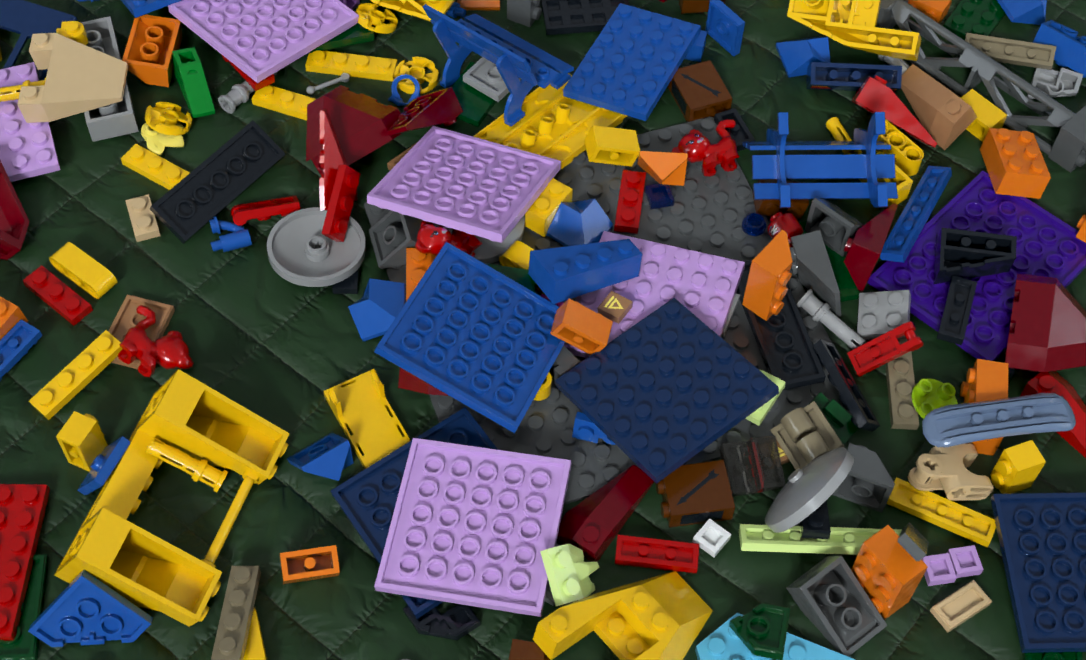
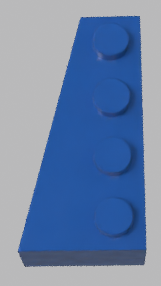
[1033,20,1086,78]
[528,239,642,304]

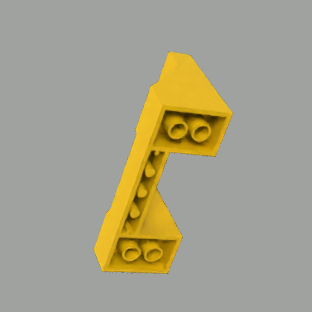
[54,369,290,627]

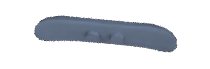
[922,393,1076,447]

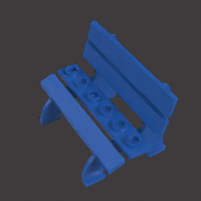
[422,4,574,127]
[743,112,898,208]

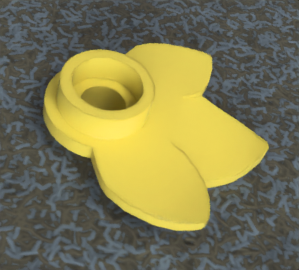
[141,122,184,155]

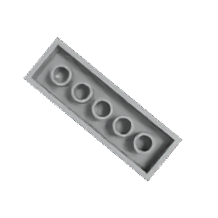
[81,16,139,142]

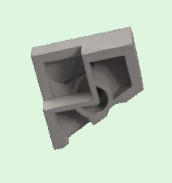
[1027,68,1083,99]

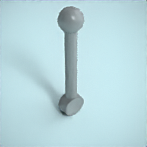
[306,73,350,95]

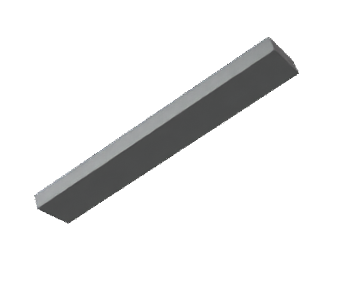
[897,522,929,561]

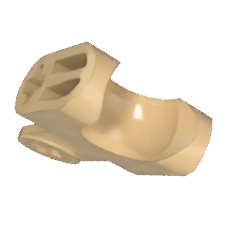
[907,444,994,501]

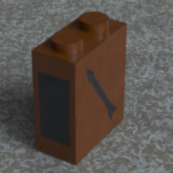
[667,60,732,122]
[655,460,735,528]

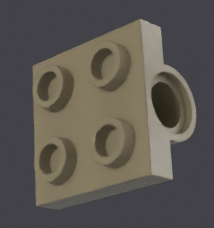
[771,401,844,470]

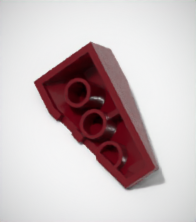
[388,87,463,135]
[843,203,898,292]
[557,465,654,562]

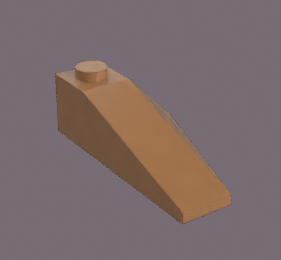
[901,64,977,151]

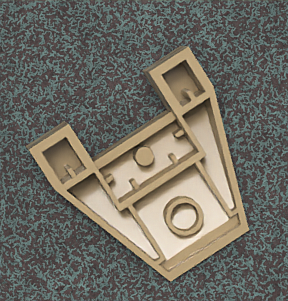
[17,33,128,123]

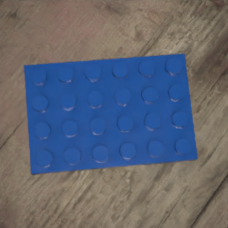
[563,3,701,121]

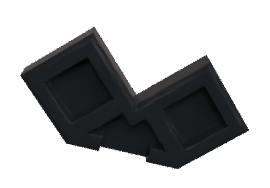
[403,604,481,640]

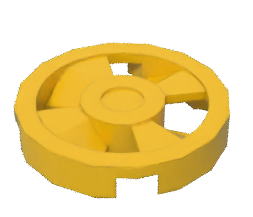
[355,3,398,34]
[394,56,439,94]
[144,102,192,136]

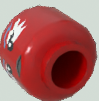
[767,212,803,247]

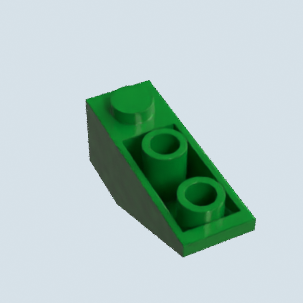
[172,47,215,118]

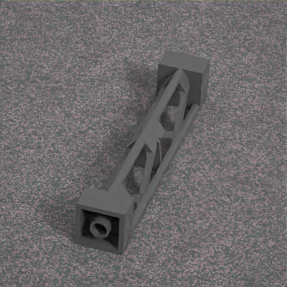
[876,0,1086,173]

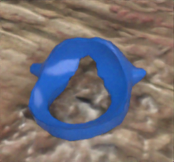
[388,74,420,106]

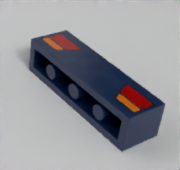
[807,62,902,93]

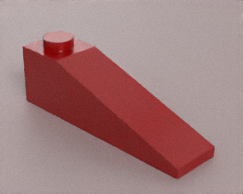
[851,75,937,148]
[319,109,358,210]
[1020,371,1086,458]

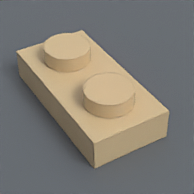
[125,194,161,242]

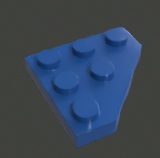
[28,570,153,647]

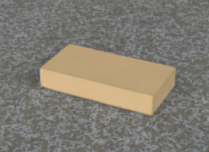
[930,580,992,633]

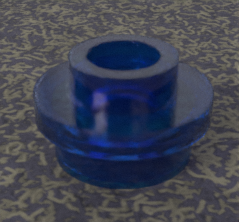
[742,213,766,236]

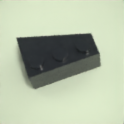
[934,228,1017,284]

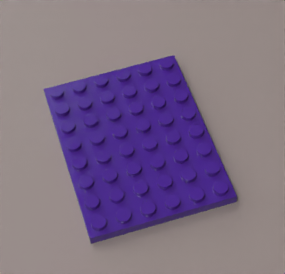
[868,171,1086,361]

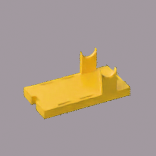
[323,369,411,469]

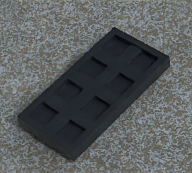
[541,0,629,35]

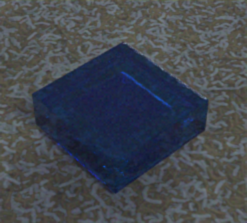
[645,184,674,209]

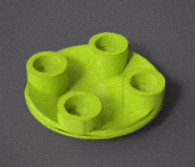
[912,379,958,419]

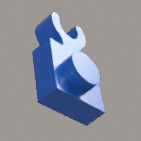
[572,412,616,445]

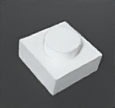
[692,519,731,558]

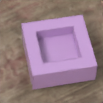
[947,545,984,578]
[921,553,957,586]

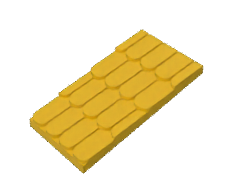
[473,73,627,171]

